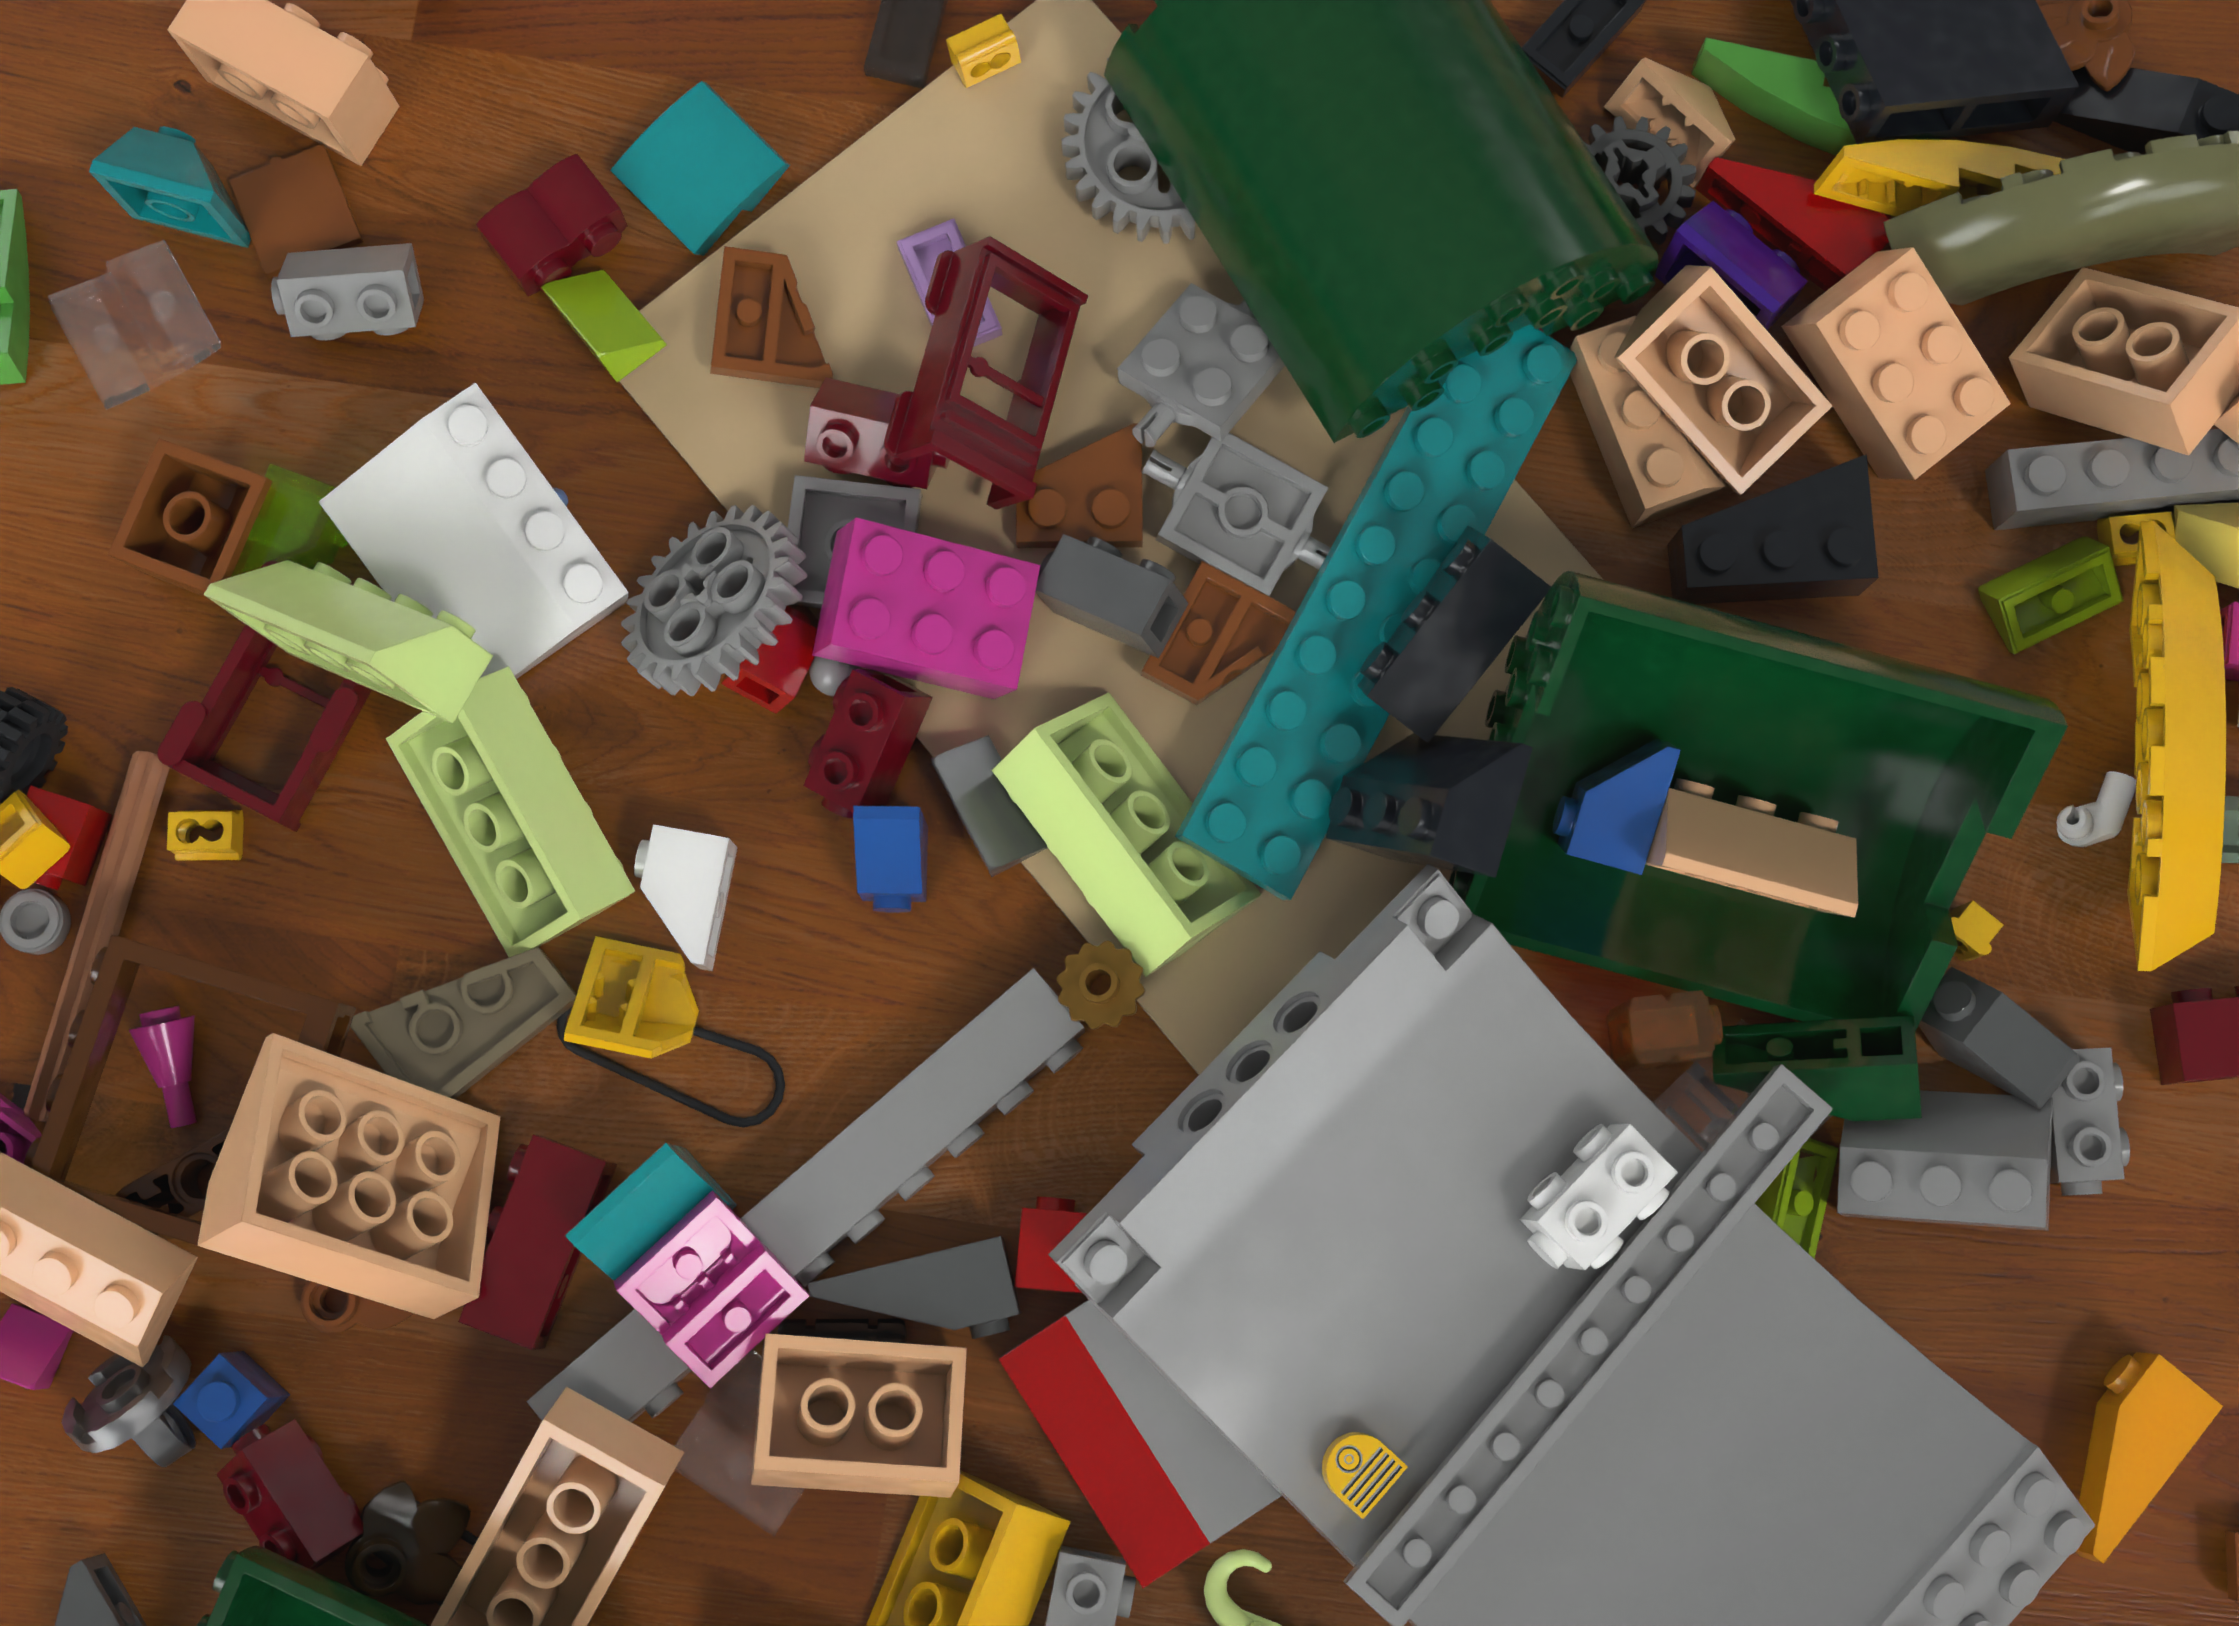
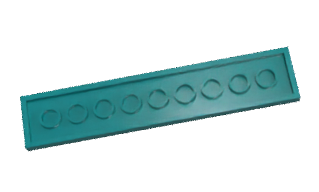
[1175,324,1577,901]

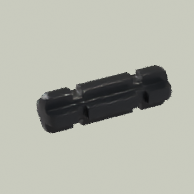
[778,1319,907,1344]

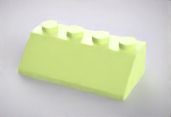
[204,560,493,724]
[386,666,635,957]
[992,692,1262,977]

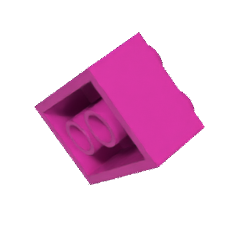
[812,517,1040,699]

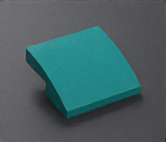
[610,81,790,256]

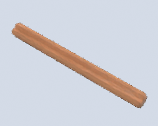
[24,751,170,1123]

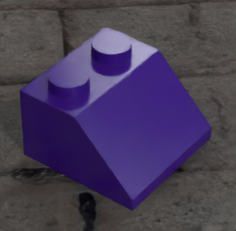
[1654,200,1808,331]

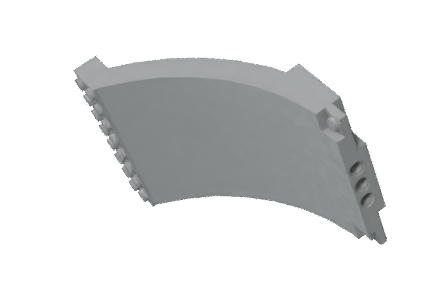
[1048,864,2095,1626]

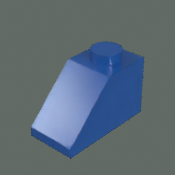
[1552,738,1681,875]
[853,806,928,913]

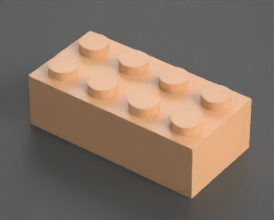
[431,1386,685,1626]

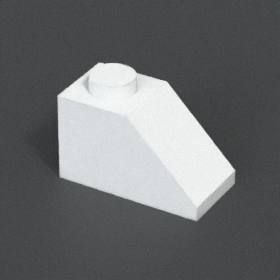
[634,824,738,971]

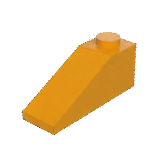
[2075,1352,2223,1564]

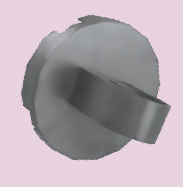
[61,1335,196,1467]

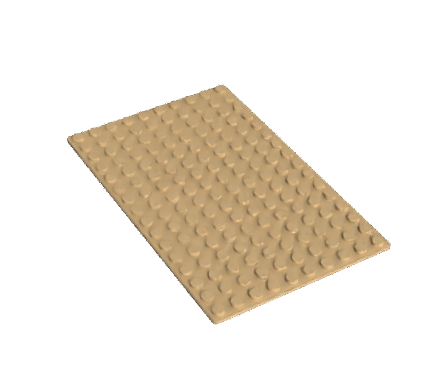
[619,0,1603,1075]

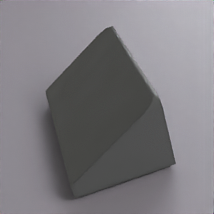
[930,735,1048,877]

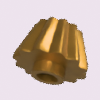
[1056,940,1146,1030]

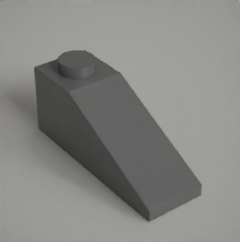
[807,1236,1021,1339]

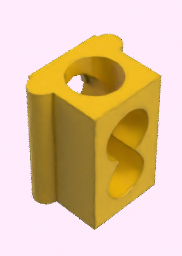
[946,14,1021,88]
[2097,511,2176,566]
[167,810,244,861]
[1950,900,2004,962]

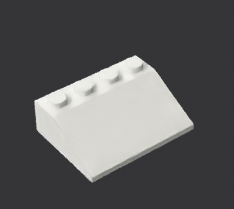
[319,383,629,679]

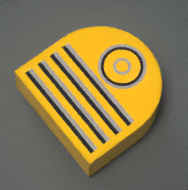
[1322,1432,1408,1519]

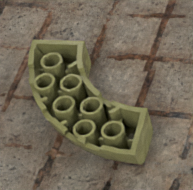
[1883,131,2239,306]

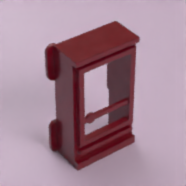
[884,236,1088,510]
[157,561,372,832]

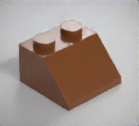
[107,438,273,595]

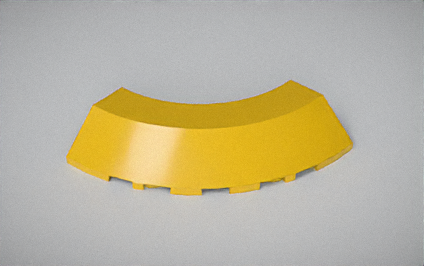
[2127,521,2226,971]

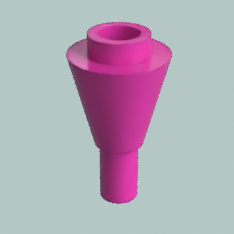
[129,1006,197,1128]

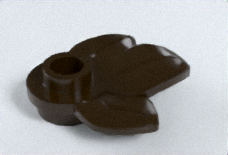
[345,1480,471,1605]

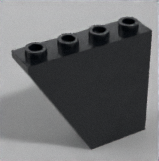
[1790,0,2079,144]

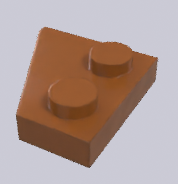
[1016,423,1143,548]
[1141,561,1297,705]

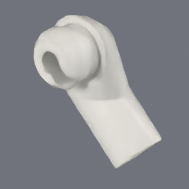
[2056,771,2136,847]

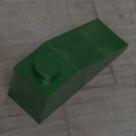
[1712,1015,1922,1121]

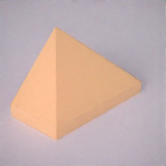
[1604,57,1736,188]

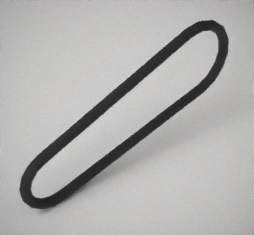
[556,1006,785,1128]

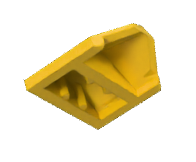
[564,936,699,1059]

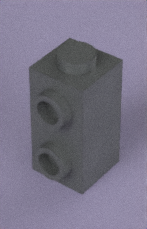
[1035,534,1189,659]

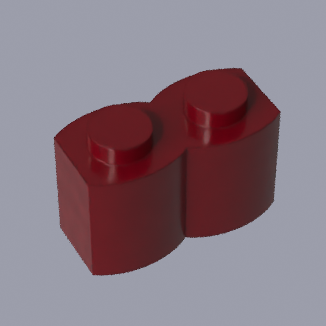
[476,154,628,296]

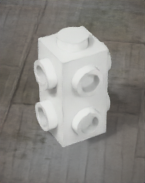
[1519,1124,1678,1270]

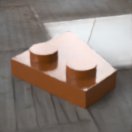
[710,246,833,388]

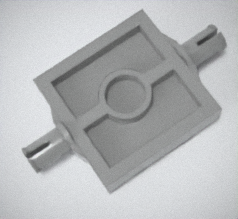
[1117,283,1285,447]
[1142,433,1331,596]

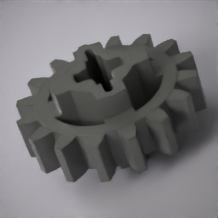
[1584,116,1697,245]

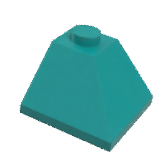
[89,126,251,248]

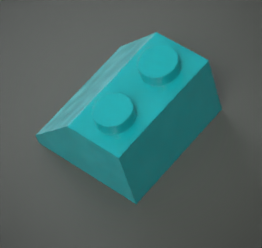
[565,1143,737,1281]

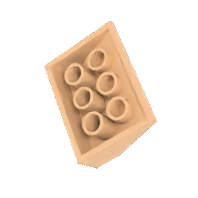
[197,1033,501,1319]

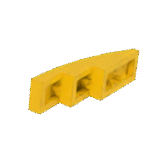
[1814,139,2065,217]

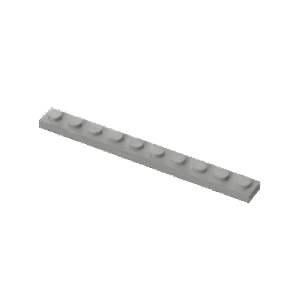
[1343,1064,1833,1626]

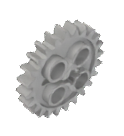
[1062,58,1195,244]
[621,505,807,696]

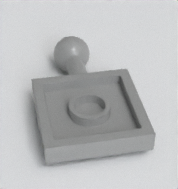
[788,475,922,696]

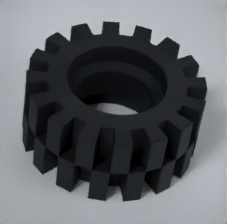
[0,687,68,804]

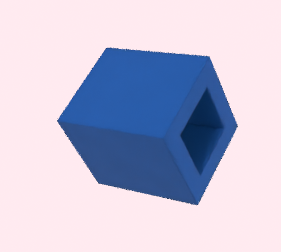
[173,1351,290,1449]

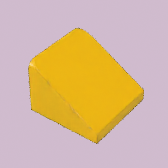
[0,789,70,889]

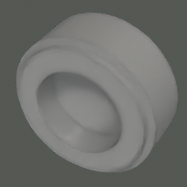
[0,889,71,955]

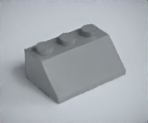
[1837,1090,2053,1231]

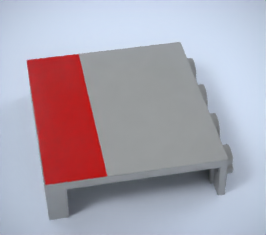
[998,1300,1282,1588]

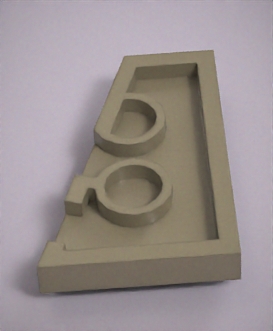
[350,947,577,1100]

